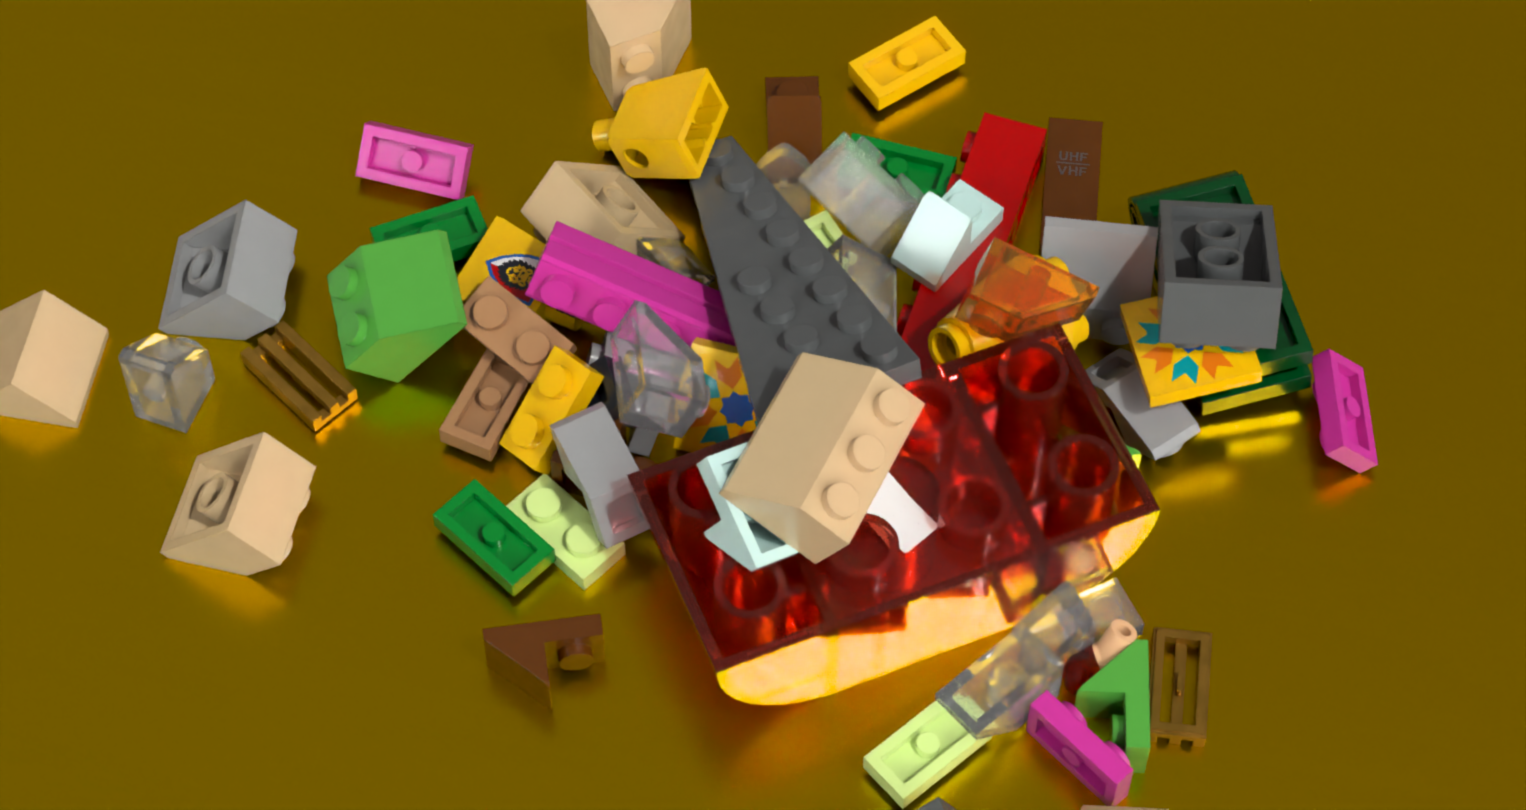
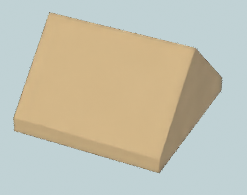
[0,290,109,428]

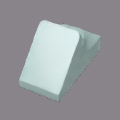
[891,179,1004,292]
[696,442,799,572]

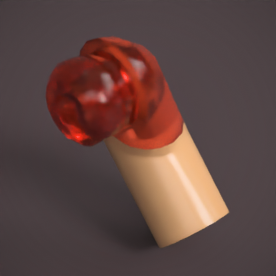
[1061,619,1137,696]

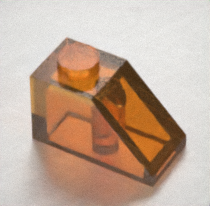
[955,237,1100,342]

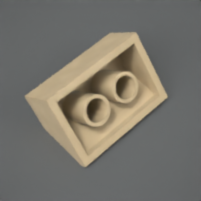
[719,352,925,564]

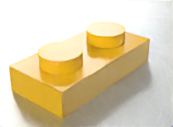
[848,16,966,111]
[499,345,605,475]

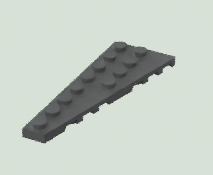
[688,135,922,424]

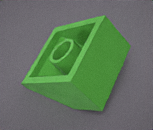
[327,229,467,383]

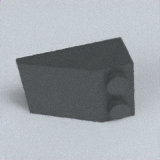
[1157,200,1283,352]

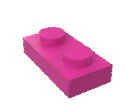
[355,121,474,200]
[1312,348,1378,473]
[1026,690,1134,806]

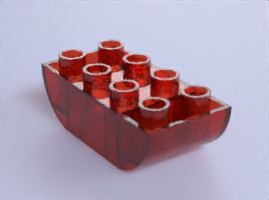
[627,322,1160,705]

